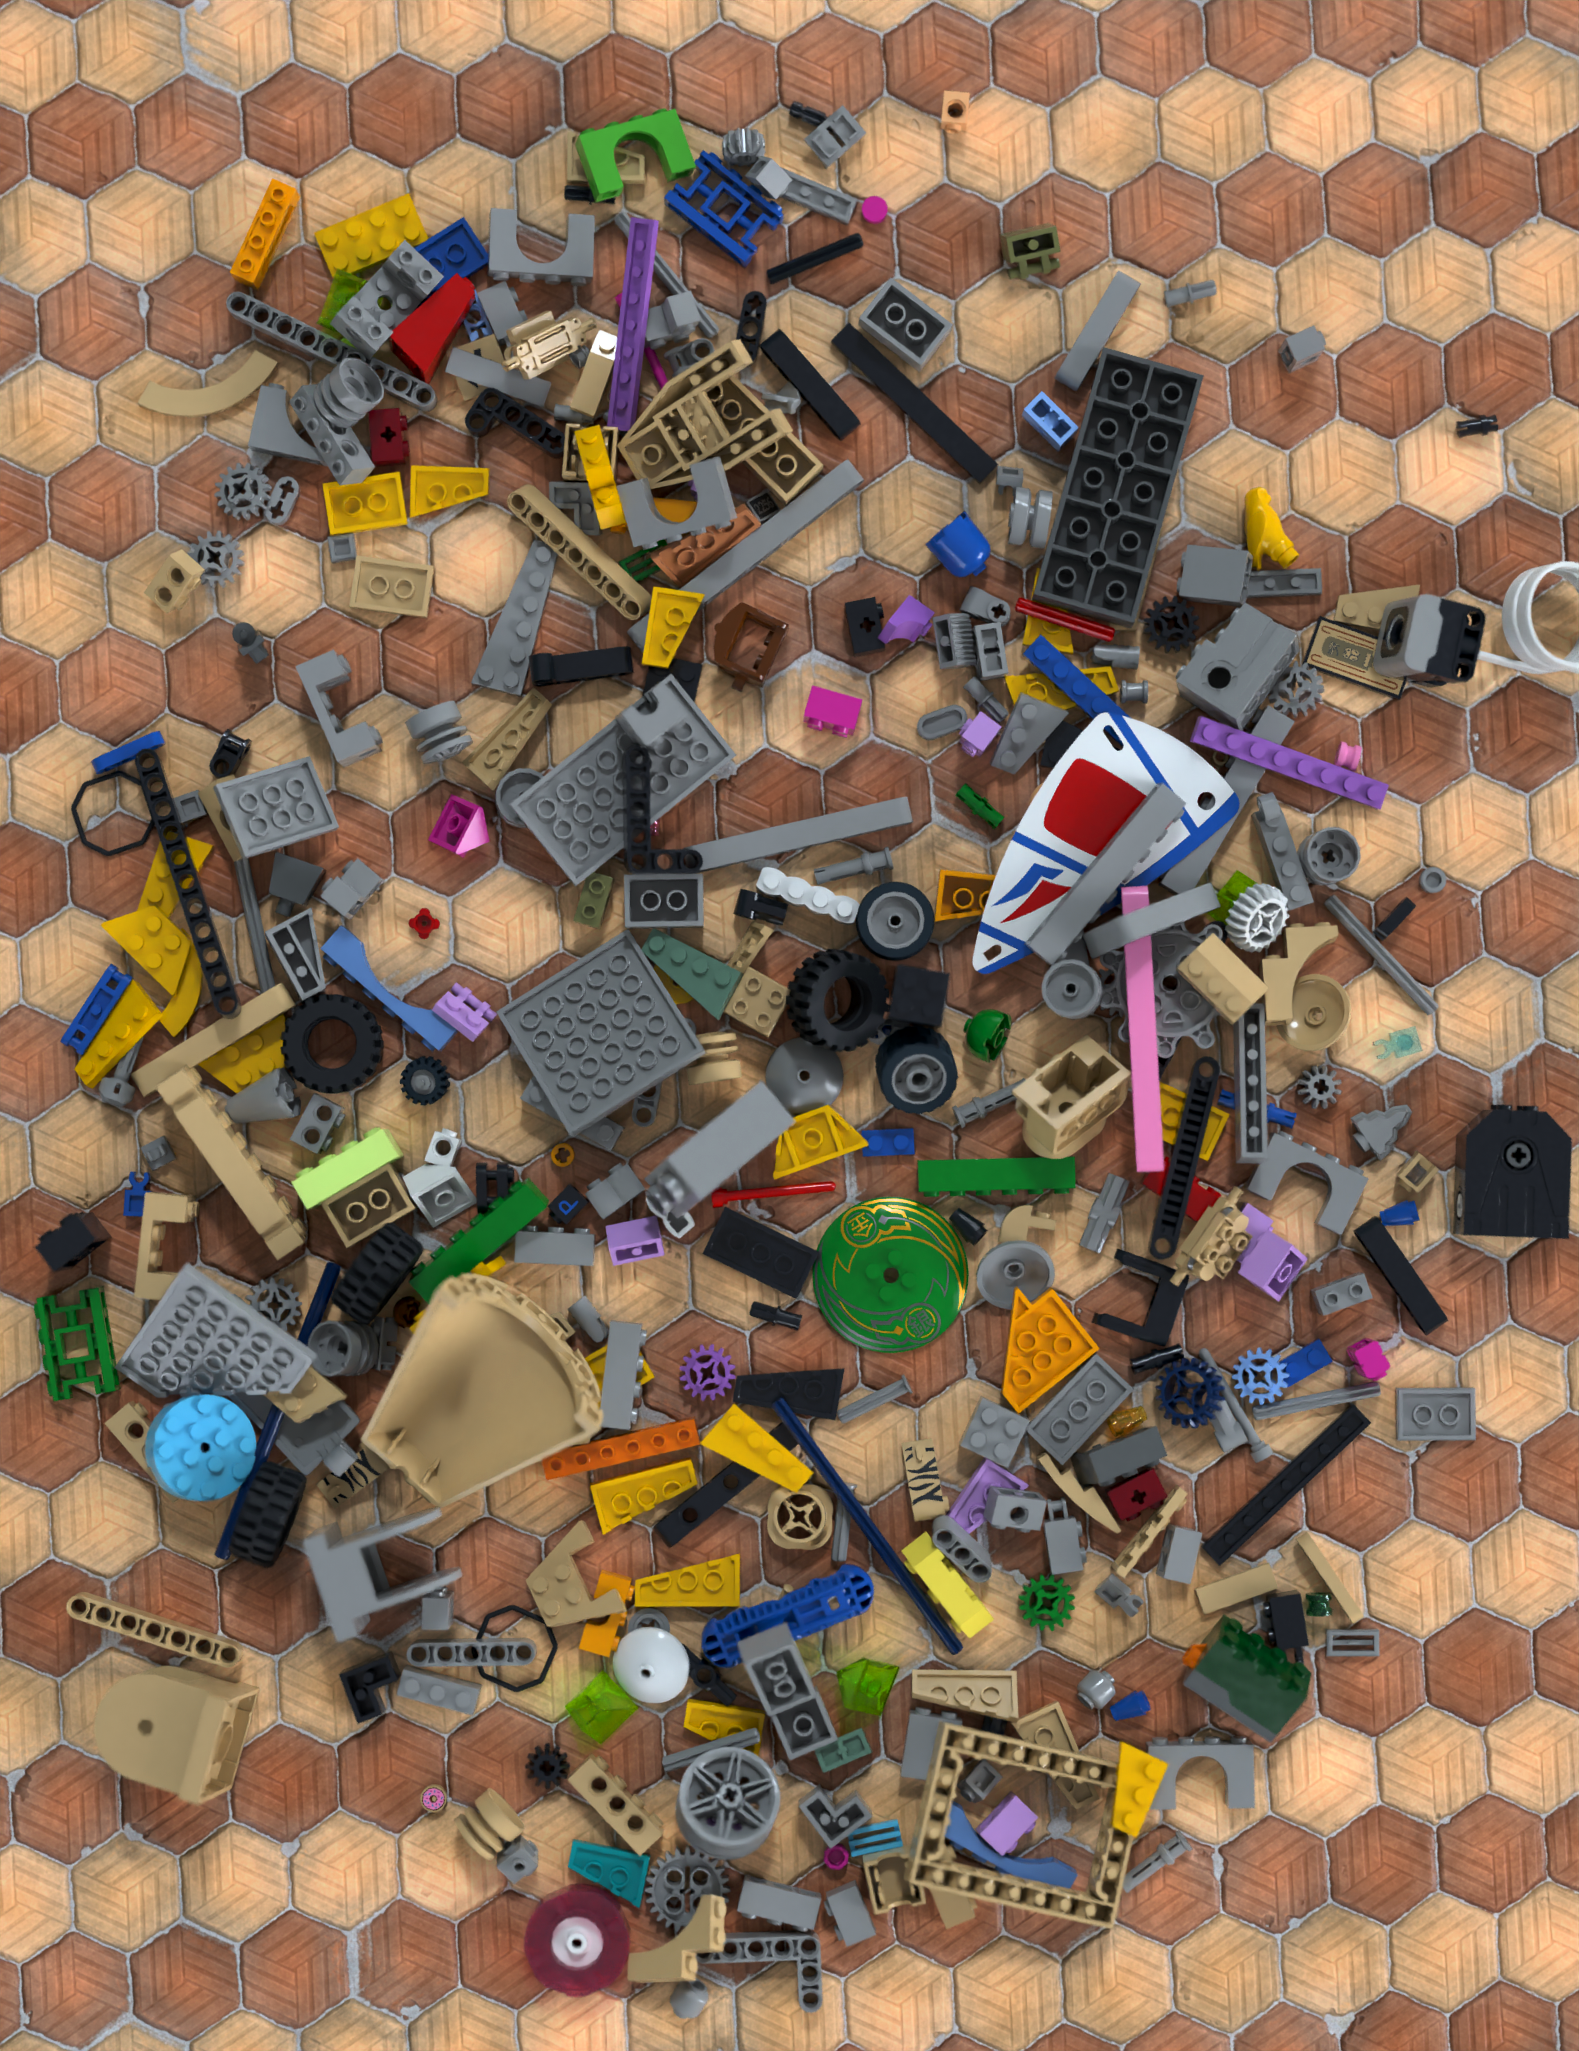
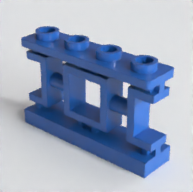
[664,150,784,268]

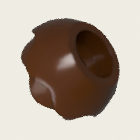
[393,1296,421,1328]

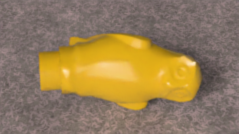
[1244,487,1300,570]

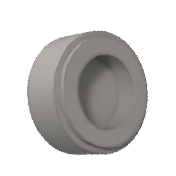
[1419,867,1446,893]

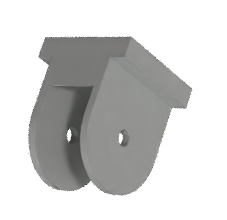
[303,1507,463,1643]

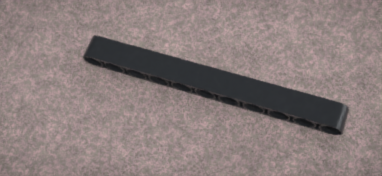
[135,748,242,1019]

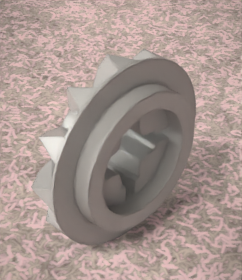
[628,1607,670,1633]

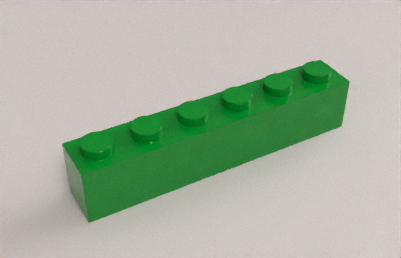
[917,1157,1076,1197]
[408,1177,549,1305]

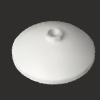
[613,1627,690,1703]

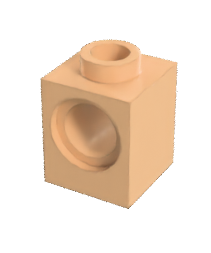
[940,91,970,134]

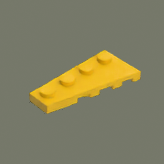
[137,831,215,918]
[590,1457,698,1535]
[635,1553,740,1607]

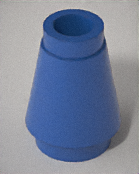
[1379,1200,1420,1226]
[1110,1690,1151,1721]

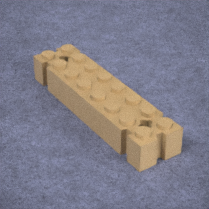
[156,1065,308,1260]

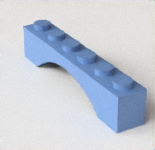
[321,925,459,1052]
[945,1800,1078,1888]

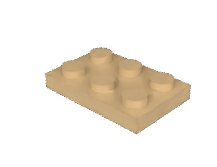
[349,555,434,618]

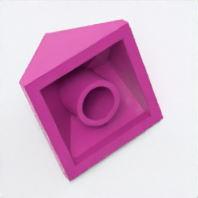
[428,794,490,858]

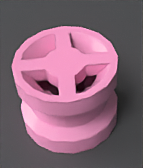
[1334,741,1362,771]

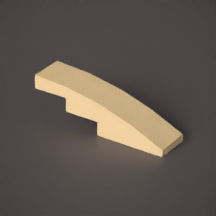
[1037,1452,1121,1533]

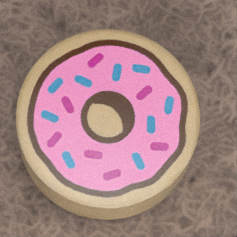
[420,1784,447,1812]

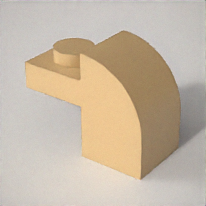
[998,1205,1056,1243]

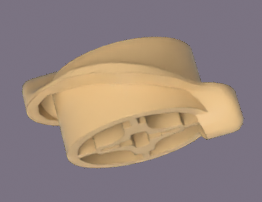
[767,1484,833,1550]

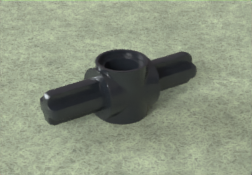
[682,1643,737,1706]

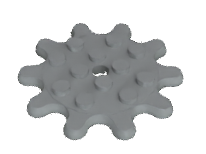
[1100,921,1223,1058]

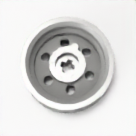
[675,1747,780,1860]

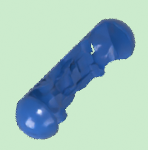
[701,1564,874,1668]

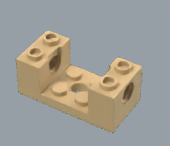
[134,1192,199,1300]

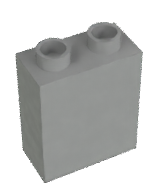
[644,1081,796,1219]

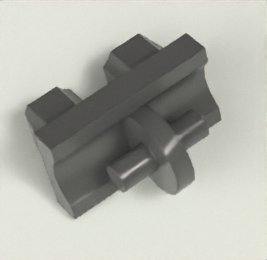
[232,622,269,664]

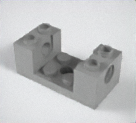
[330,240,444,360]
[295,650,383,768]

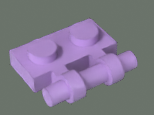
[432,982,497,1042]

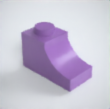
[878,595,935,644]

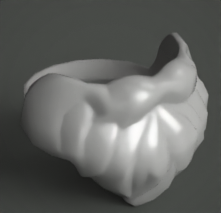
[761,382,801,414]

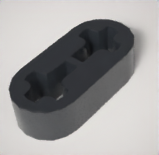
[1373,897,1416,941]

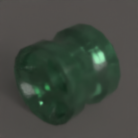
[1305,1592,1333,1617]

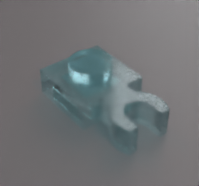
[1372,1026,1423,1059]

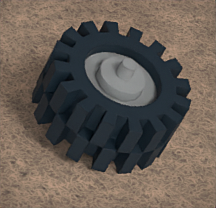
[400,1056,450,1106]

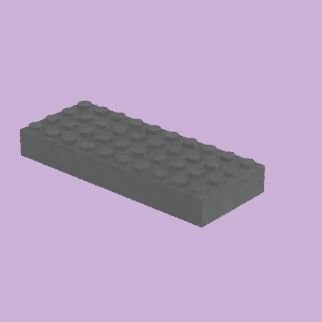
[1032,347,1204,628]

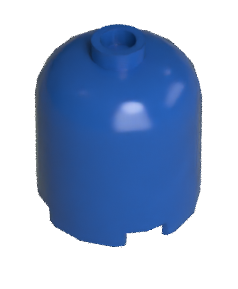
[925,511,991,578]

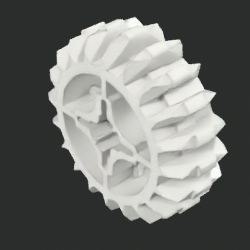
[1225,883,1290,953]

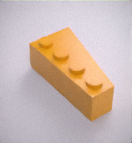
[934,869,996,921]

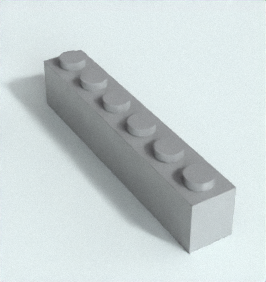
[1233,1003,1268,1164]

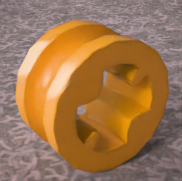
[551,1143,575,1167]

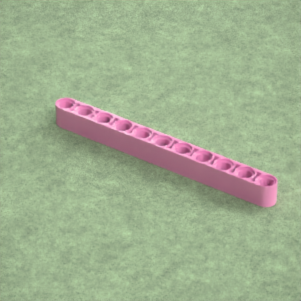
[1121,886,1164,1172]

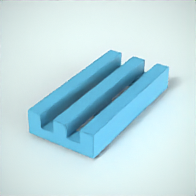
[848,1819,903,1857]

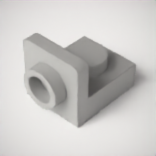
[957,1759,1002,1803]

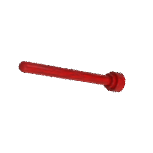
[711,1181,836,1208]

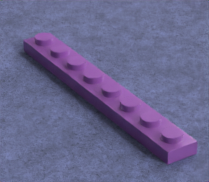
[607,217,659,431]
[1190,716,1389,809]

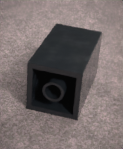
[886,964,950,1029]

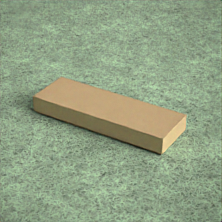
[1195,1563,1278,1614]

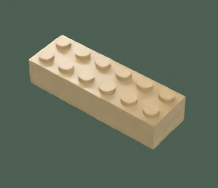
[706,375,823,506]

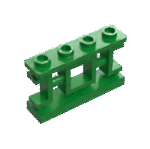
[34,1286,121,1401]

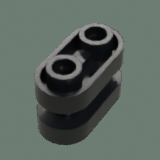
[476,1162,514,1215]

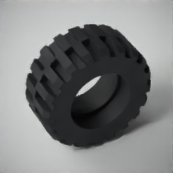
[786,949,889,1052]
[280,994,384,1094]
[331,1223,423,1325]
[229,1461,307,1568]

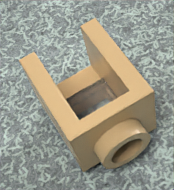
[1397,1150,1439,1193]

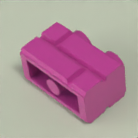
[1346,1338,1391,1381]

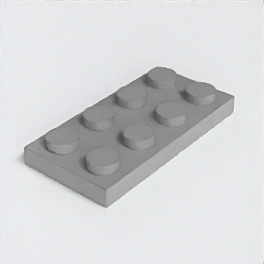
[1026,1353,1134,1465]

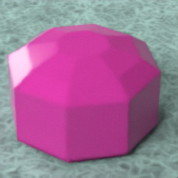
[824,1843,849,1870]

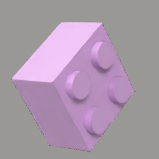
[1238,1229,1308,1302]

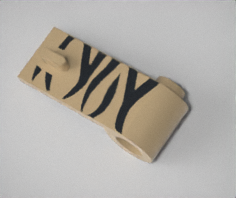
[901,1438,950,1522]
[316,1442,389,1509]

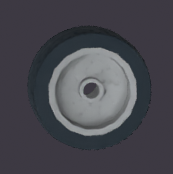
[856,882,934,961]

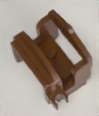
[714,602,789,692]

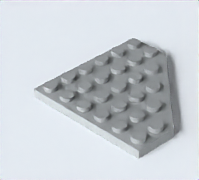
[115,1262,318,1398]

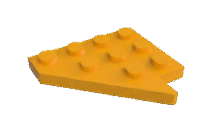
[1001,1287,1100,1414]

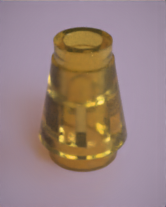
[1107,1405,1148,1437]

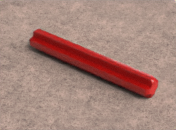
[1015,597,1115,642]

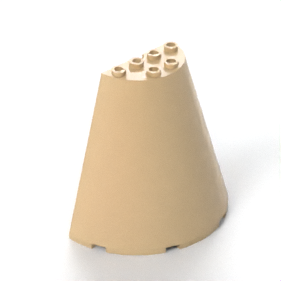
[361,1274,603,1509]

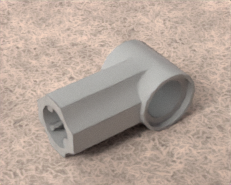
[1209,1400,1248,1453]

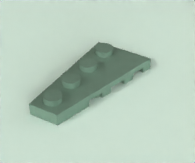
[641,928,744,1020]

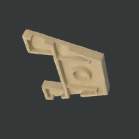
[526,1520,627,1628]

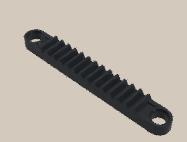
[1148,1056,1220,1260]

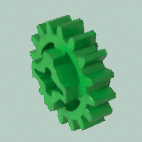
[1018,1573,1075,1631]

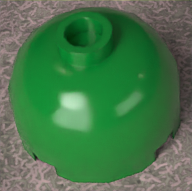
[963,1009,1011,1063]

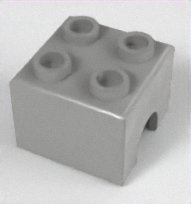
[615,682,687,751]

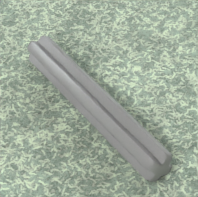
[662,1728,761,1772]

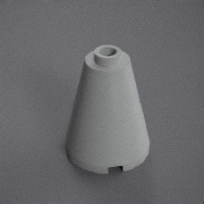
[225,1068,301,1123]

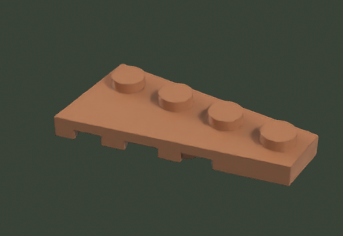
[650,504,762,589]

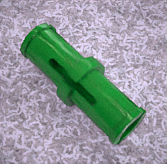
[955,783,1005,829]

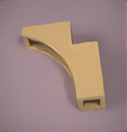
[1259,922,1338,1026]
[628,1895,726,1983]

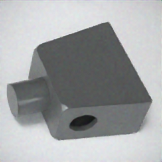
[269,852,326,917]

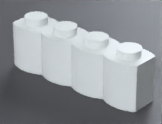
[756,867,860,925]

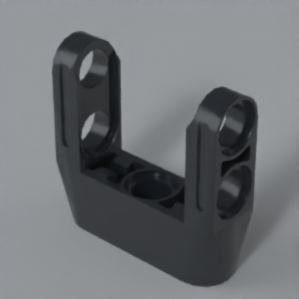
[1091,1249,1189,1346]

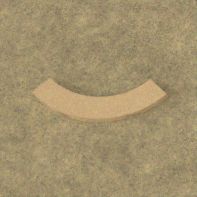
[138,350,279,417]

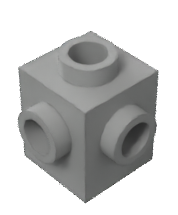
[497,1835,538,1884]

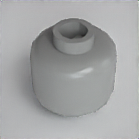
[1077,1670,1116,1710]
[670,1978,709,2019]

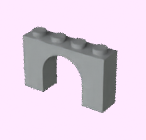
[487,208,595,286]
[616,457,737,550]
[1244,1130,1369,1235]
[1146,1736,1255,1810]

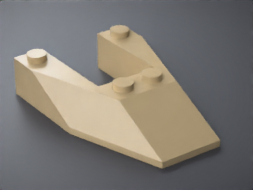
[617,339,793,489]

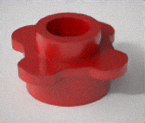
[409,908,440,939]

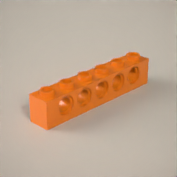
[542,1416,701,1480]

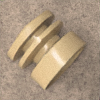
[686,1031,742,1085]
[454,1788,525,1861]

